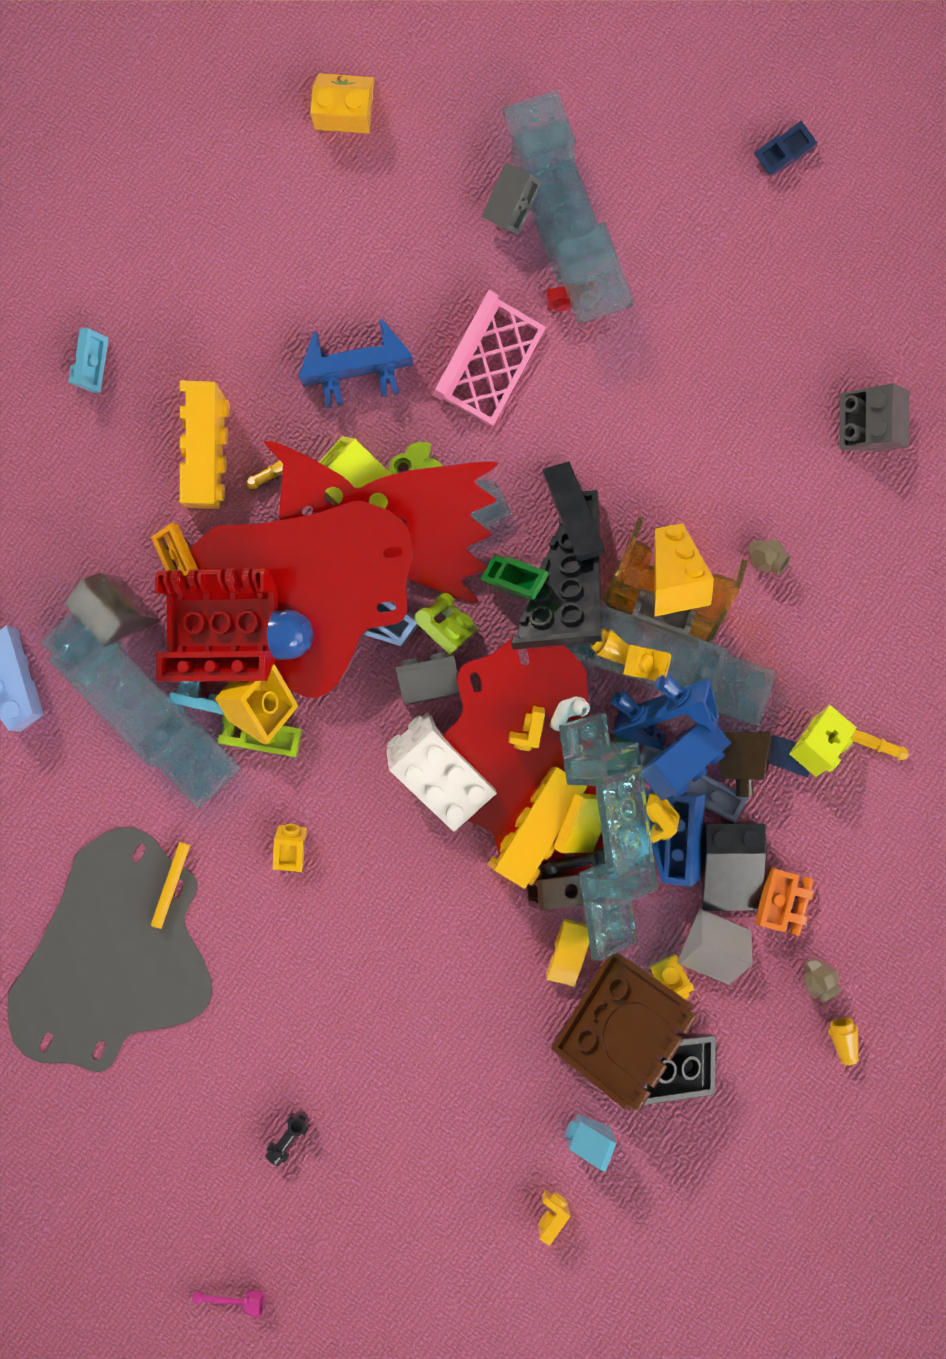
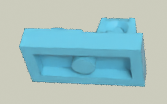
[68,328,109,393]
[169,681,224,715]

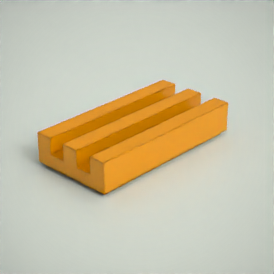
[151,523,198,581]

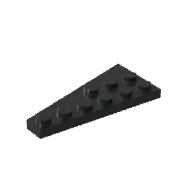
[511,490,603,650]

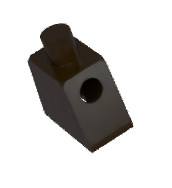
[719,732,774,797]
[527,872,598,911]

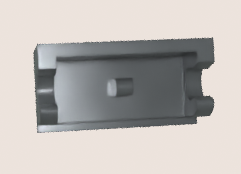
[481,162,543,235]
[631,588,697,635]

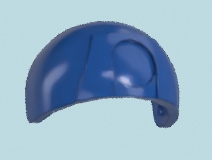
[267,609,313,660]

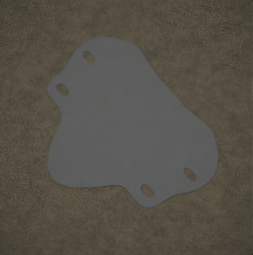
[8,828,212,1072]

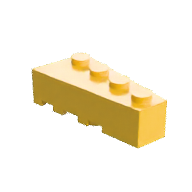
[180,380,230,509]
[487,767,587,889]

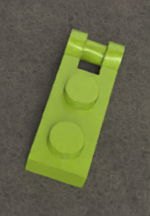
[217,715,302,757]

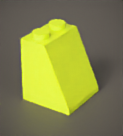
[319,436,392,509]

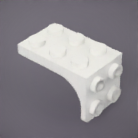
[386,713,497,832]

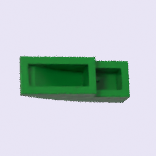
[481,554,549,600]

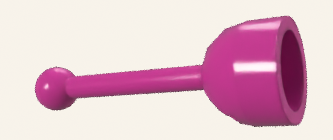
[192,1290,265,1317]

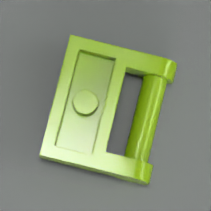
[415,593,479,655]

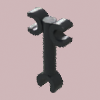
[539,844,618,877]

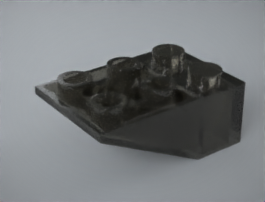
[64,573,160,647]

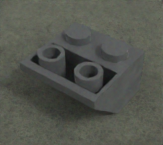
[840,383,910,451]
[395,652,460,705]

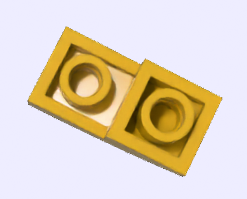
[546,918,592,987]

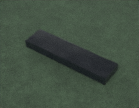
[542,461,605,562]

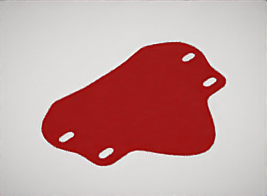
[189,501,413,698]
[443,637,618,874]

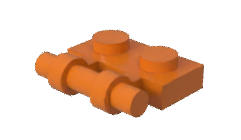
[754,867,814,936]

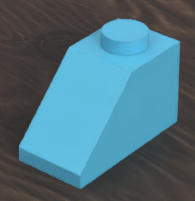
[565,1114,616,1172]

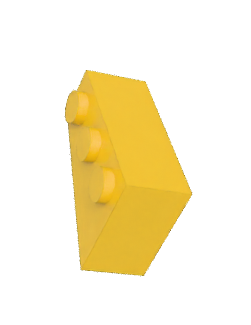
[654,523,714,617]

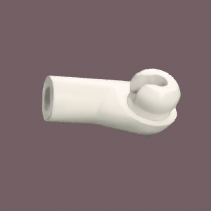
[549,697,590,732]

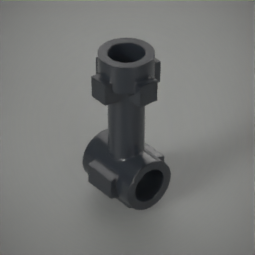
[265,1111,310,1166]

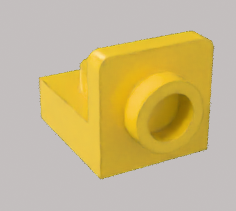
[623,645,672,681]
[509,706,545,751]
[646,792,680,843]
[273,824,307,872]
[649,953,695,999]
[538,1190,571,1246]

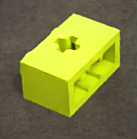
[789,705,857,777]

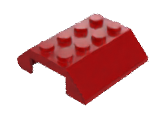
[155,568,278,681]

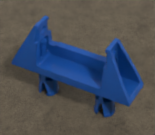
[299,319,414,408]
[611,672,719,749]

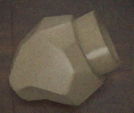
[748,539,791,575]
[803,959,842,1004]

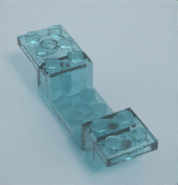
[503,90,634,324]
[40,602,242,809]
[565,605,777,727]
[559,713,658,961]

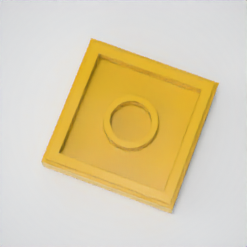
[553,794,615,853]

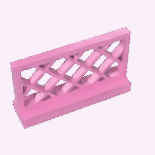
[432,290,546,427]

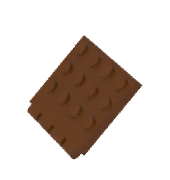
[551,949,698,1112]

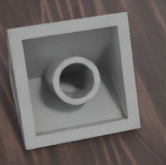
[677,909,753,985]

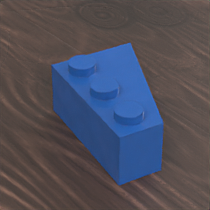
[639,723,731,801]
[638,788,705,887]

